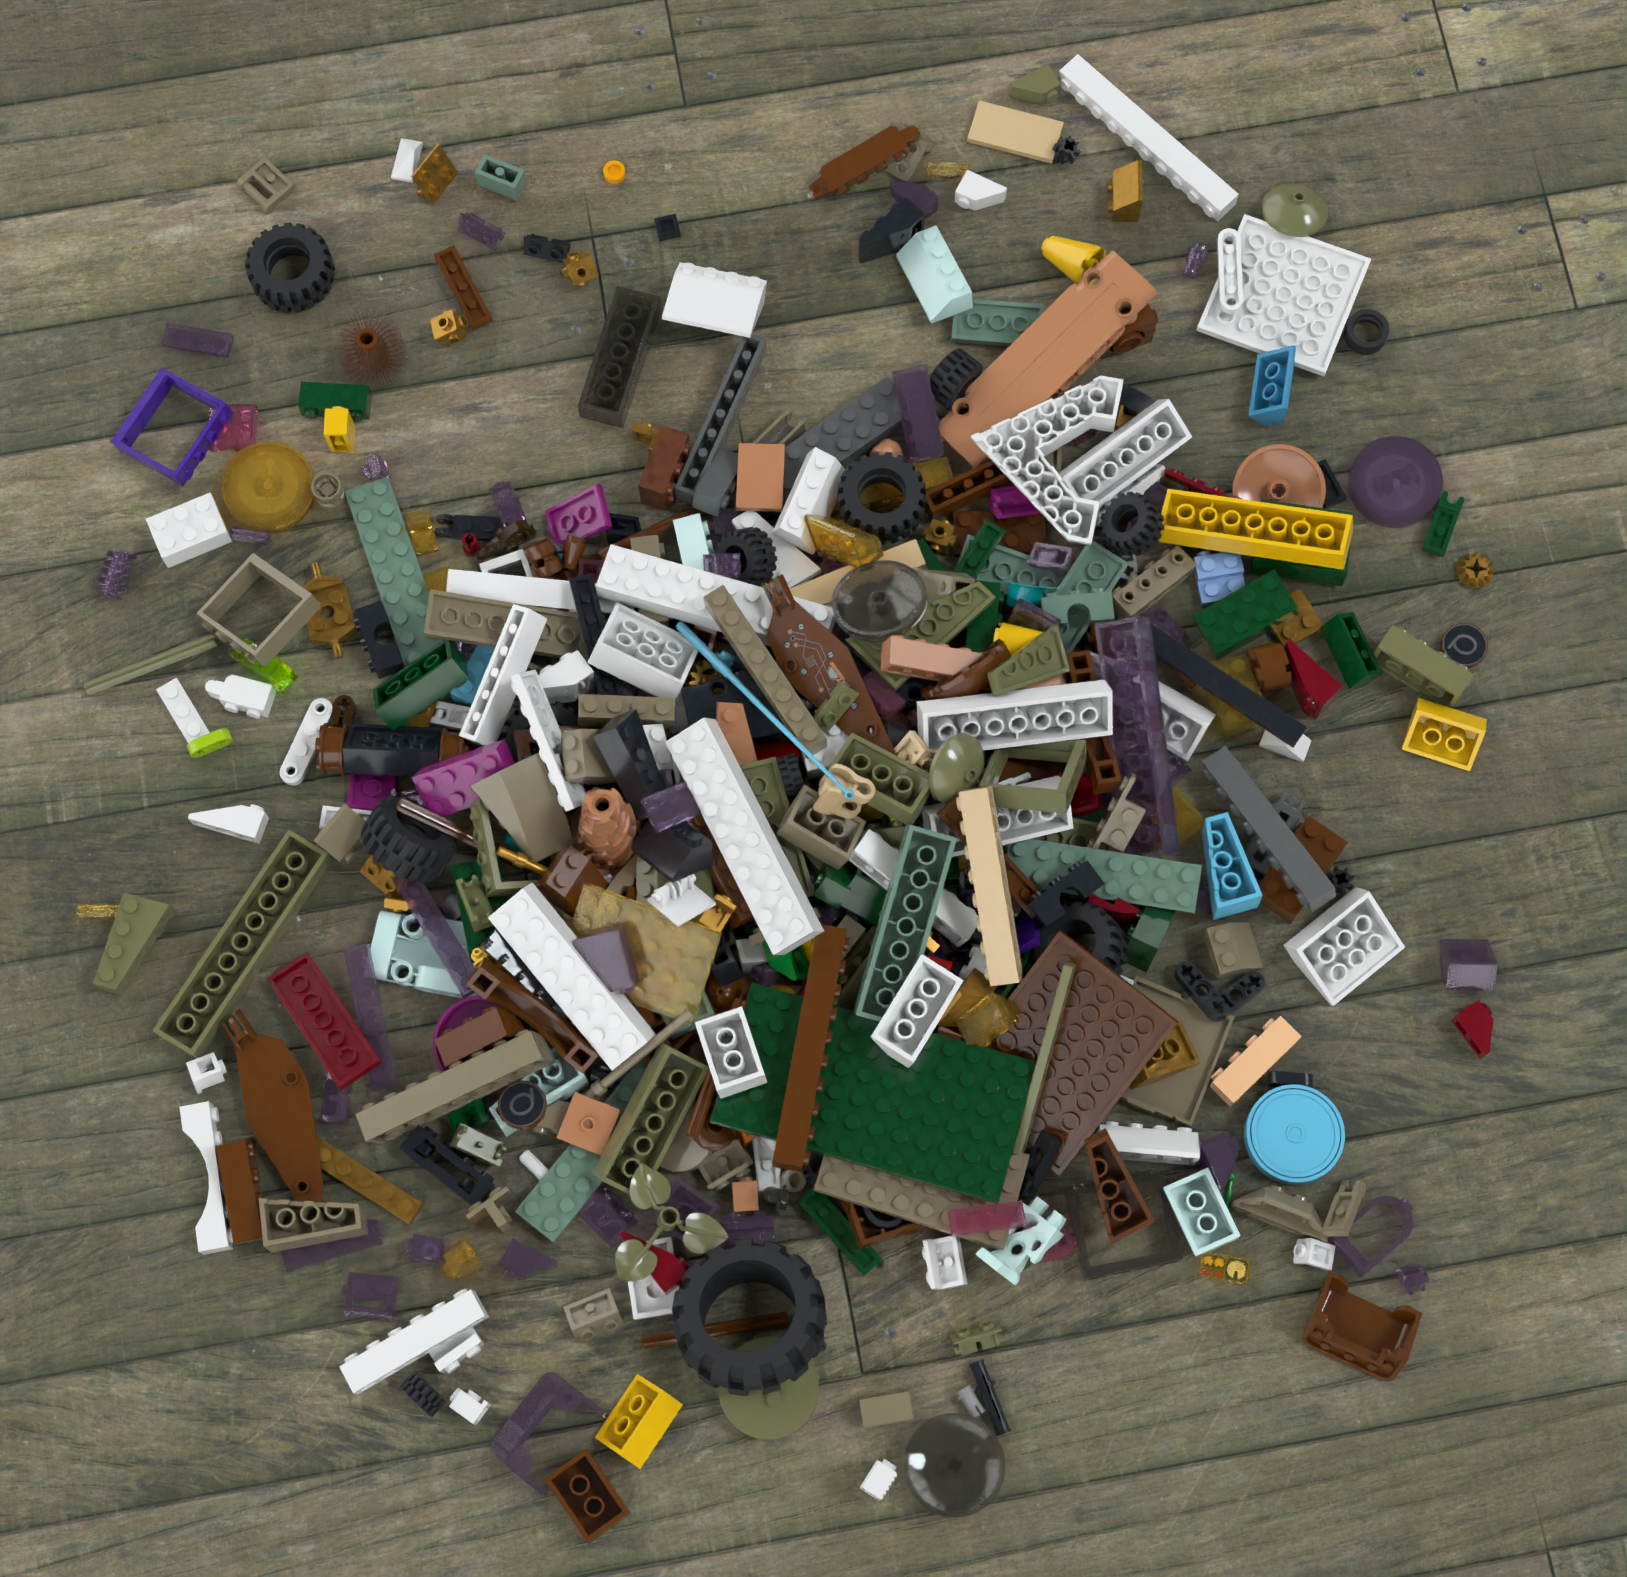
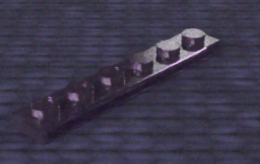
[392,876,475,999]
[343,944,398,1092]

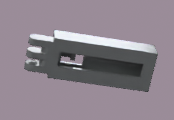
[1245,791,1306,878]

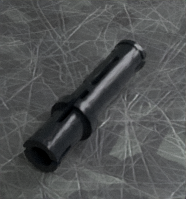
[969,1359,1011,1437]

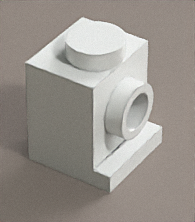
[186,1052,227,1094]
[449,1388,491,1425]

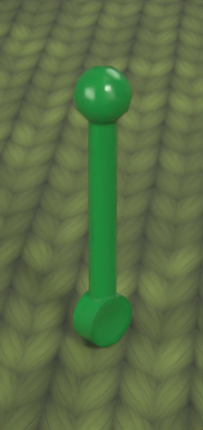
[1225,1172,1236,1211]

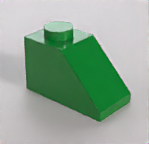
[762,942,809,981]

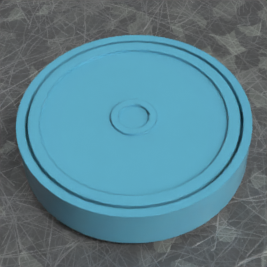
[1244,1084,1345,1185]

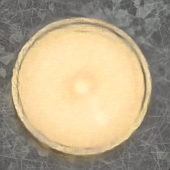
[221,441,315,533]

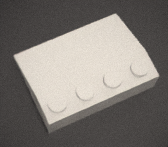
[662,263,767,338]
[587,603,698,700]
[1283,887,1405,1006]

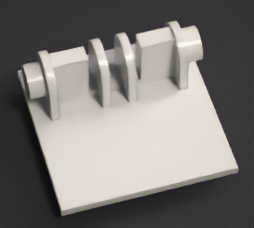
[647,874,716,927]

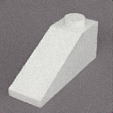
[188,804,269,844]

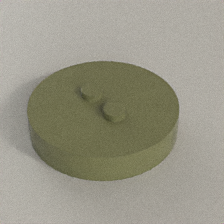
[718,1337,819,1441]

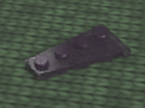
[281,1219,383,1272]

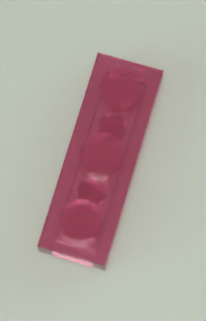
[948,1201,1026,1237]

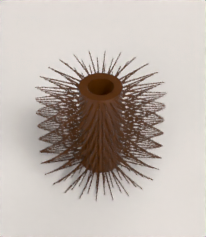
[333,309,408,390]

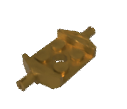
[302,562,357,659]

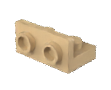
[894,731,937,770]

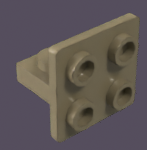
[466,1186,515,1234]

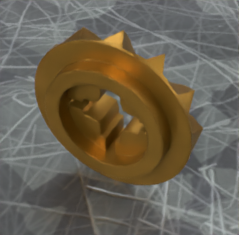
[1456,552,1495,588]

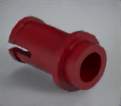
[462,533,481,556]

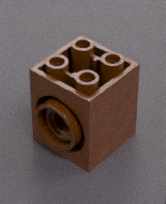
[1101,303,1158,359]

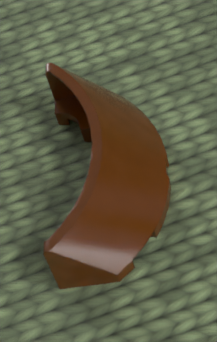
[920,639,1011,701]

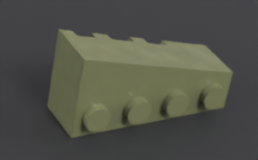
[93,893,176,996]

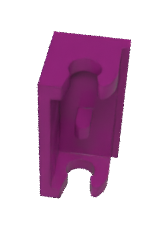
[989,485,1041,519]

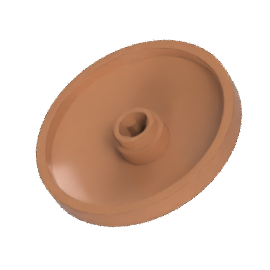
[1232,444,1326,508]

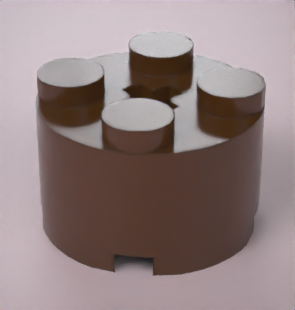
[1246,641,1292,694]

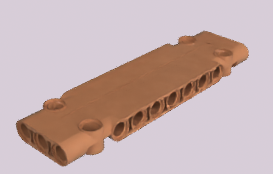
[933,250,1158,469]

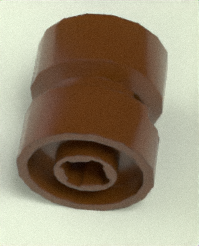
[522,538,563,578]

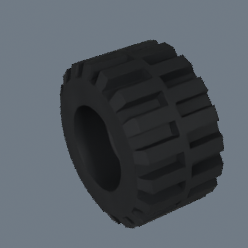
[925,348,983,410]
[1100,492,1164,556]
[715,527,777,586]

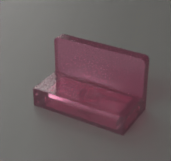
[862,670,906,721]

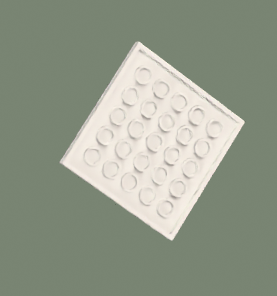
[1197,214,1371,377]

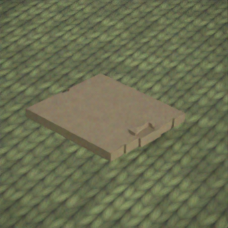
[1120,976,1235,1128]

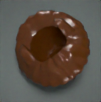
[698,968,752,1015]

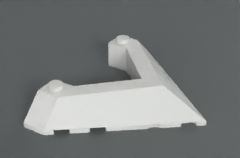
[971,376,1124,545]

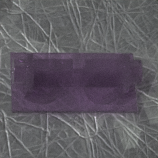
[458,212,505,250]

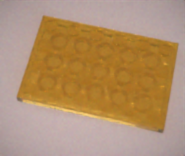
[570,883,722,1025]

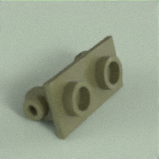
[813,680,859,730]
[950,1321,1004,1356]

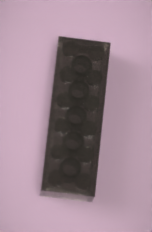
[578,286,662,428]

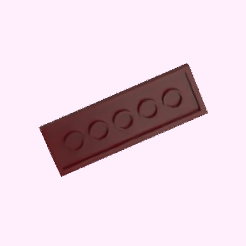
[267,952,382,1091]

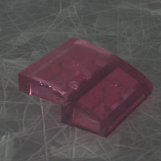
[208,404,258,452]

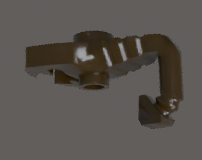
[474,520,536,574]

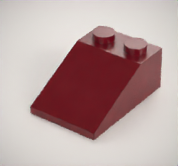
[1284,639,1342,720]

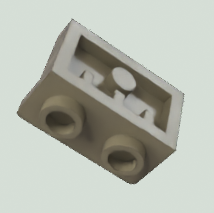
[563,1288,623,1343]

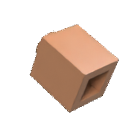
[732,1177,759,1215]

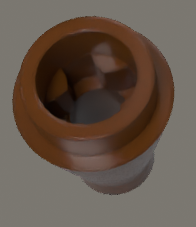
[563,535,586,570]

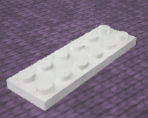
[511,669,586,811]

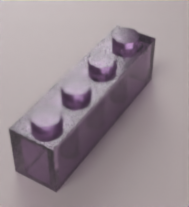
[892,364,944,462]

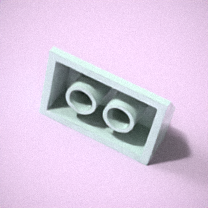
[1163,1168,1240,1256]

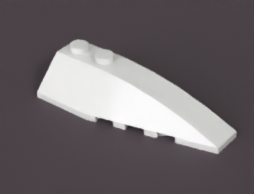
[1090,652,1216,761]

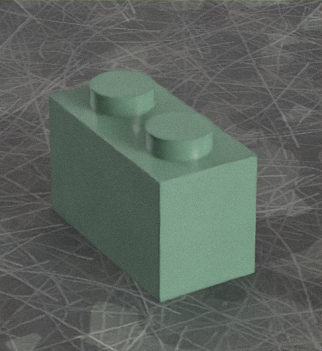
[475,154,527,201]

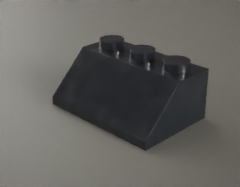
[631,810,713,883]

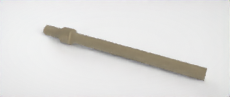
[583,1008,695,1099]

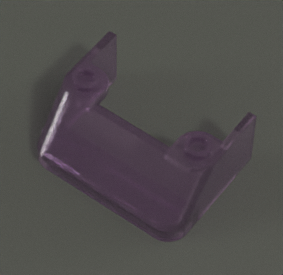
[491,1372,608,1496]

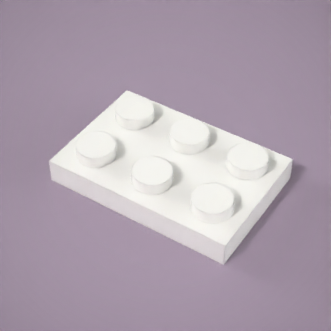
[628,1237,680,1320]

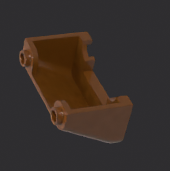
[1301,1271,1422,1381]

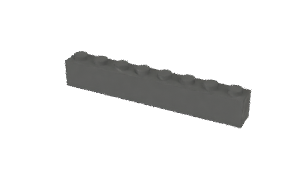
[675,334,767,505]
[1202,746,1336,912]

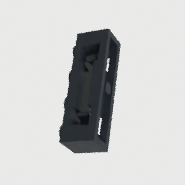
[399,1125,497,1206]

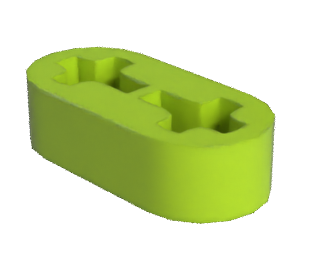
[187,728,233,758]

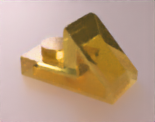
[406,509,439,557]

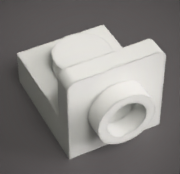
[1293,1238,1336,1270]

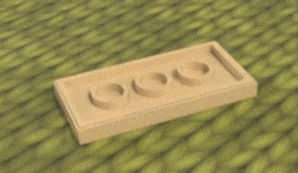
[967,101,1064,164]

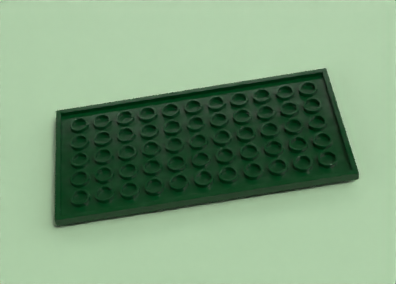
[710,982,1036,1204]

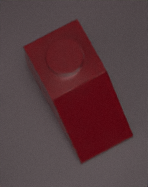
[1451,999,1494,1060]

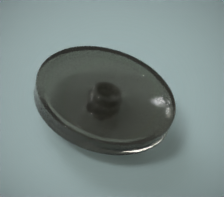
[832,560,927,642]
[903,1413,1005,1518]

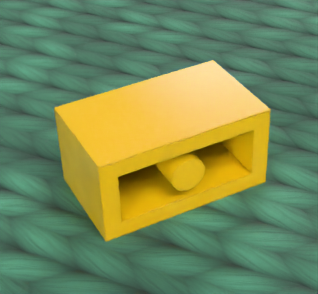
[324,406,355,452]

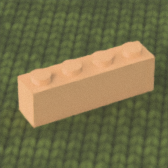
[1210,1016,1302,1107]

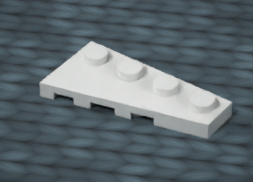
[732,511,821,589]

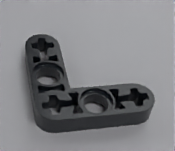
[1174,961,1265,1022]

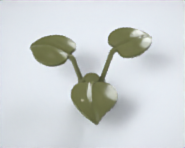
[615,1163,728,1282]

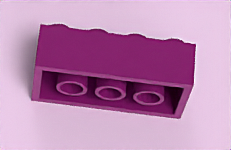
[412,739,515,817]

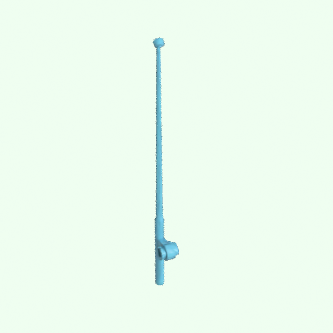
[676,621,854,800]

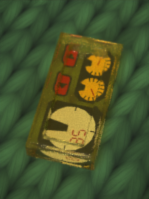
[1198,1252,1252,1285]

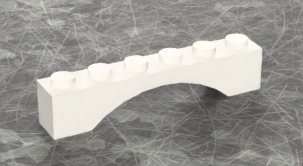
[180,1101,233,1255]

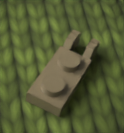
[1322,1180,1366,1236]

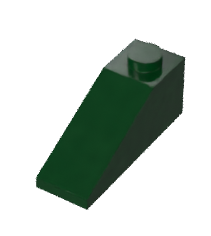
[812,860,853,909]

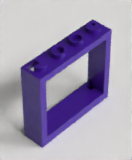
[110,368,233,486]

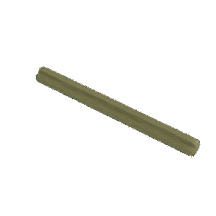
[83,634,218,695]

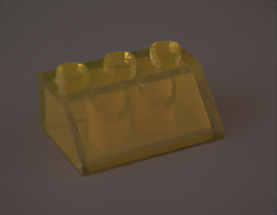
[804,514,884,572]

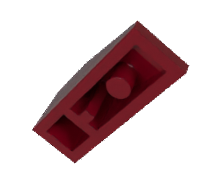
[619,1231,689,1296]

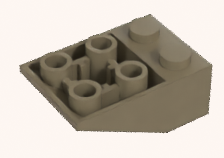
[897,567,975,610]

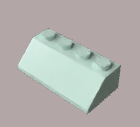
[896,226,973,324]

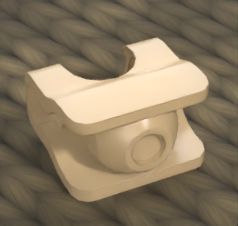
[813,764,875,819]

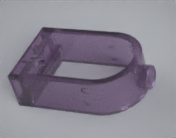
[1328,1196,1413,1278]

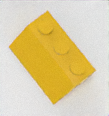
[1402,698,1487,771]
[594,1374,683,1469]

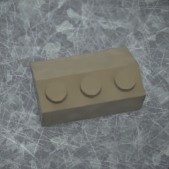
[776,785,866,870]

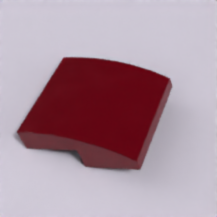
[1087,893,1139,926]

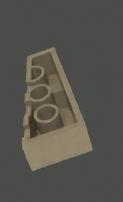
[259,1198,368,1253]

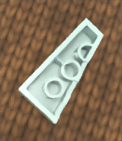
[489,1047,590,1137]

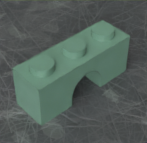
[1039,588,1115,630]

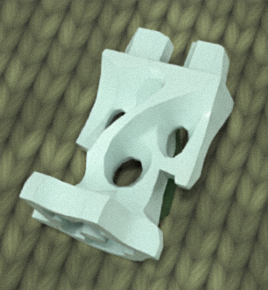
[976,1196,1067,1286]

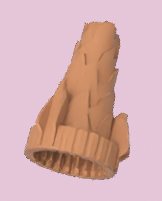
[570,785,650,877]

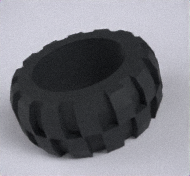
[672,1238,827,1396]

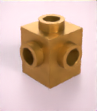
[561,250,599,286]
[430,309,469,346]
[922,519,957,556]

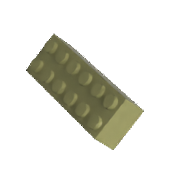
[592,1043,709,1194]

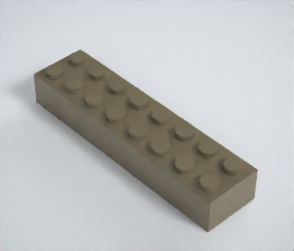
[355,1029,556,1145]

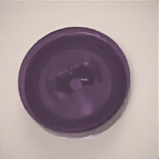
[1348,436,1443,528]

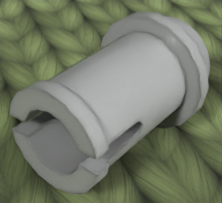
[957,1385,986,1419]

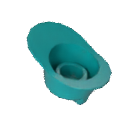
[1003,580,1059,609]

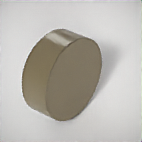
[780,1169,806,1193]

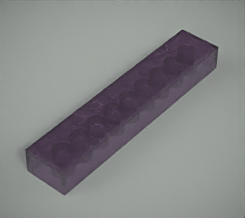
[1095,616,1180,858]

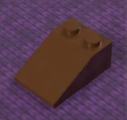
[536,845,610,932]

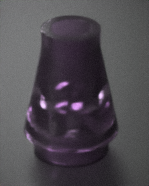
[1182,243,1209,279]

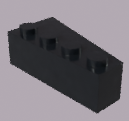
[593,709,670,821]

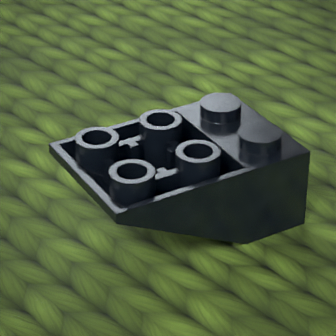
[859,197,925,263]

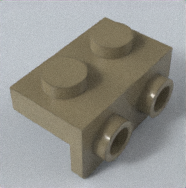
[699,1138,754,1191]

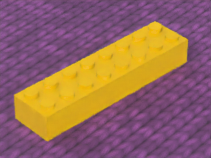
[1159,489,1353,570]

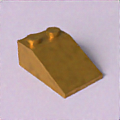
[1130,1019,1201,1090]

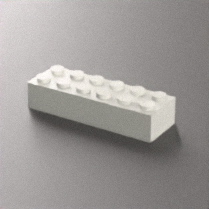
[1058,399,1192,506]
[922,776,1074,857]

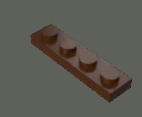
[434,245,493,331]

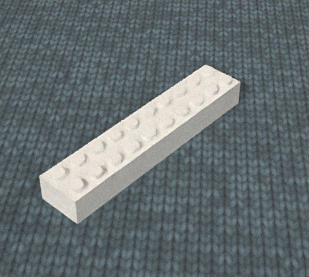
[596,544,836,646]
[665,717,824,955]

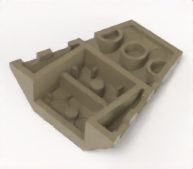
[469,753,574,862]

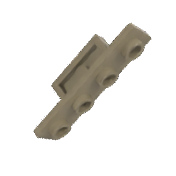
[1086,772,1146,852]

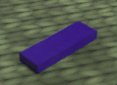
[1014,908,1040,955]

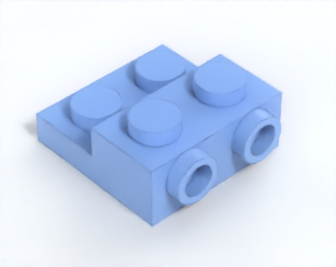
[1193,551,1245,606]

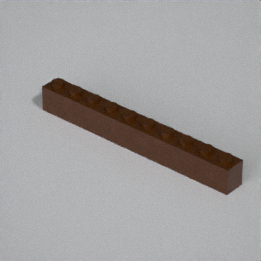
[772,924,850,1172]

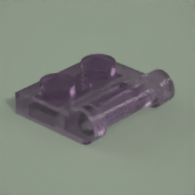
[343,1272,400,1322]

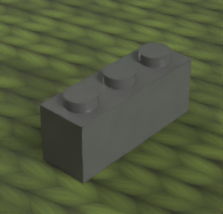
[692,448,738,517]

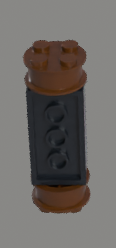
[315,723,472,777]

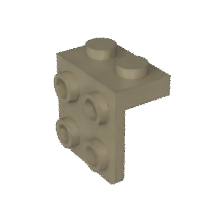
[886,120,935,182]

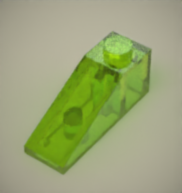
[228,637,298,694]

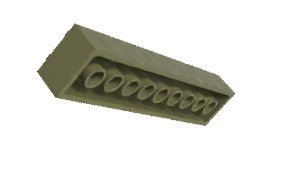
[152,829,333,1059]

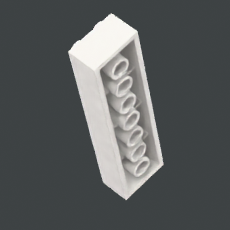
[917,680,1113,751]
[488,882,656,1070]

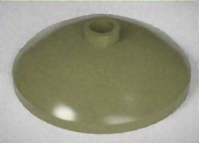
[1261,183,1329,237]
[929,733,984,804]

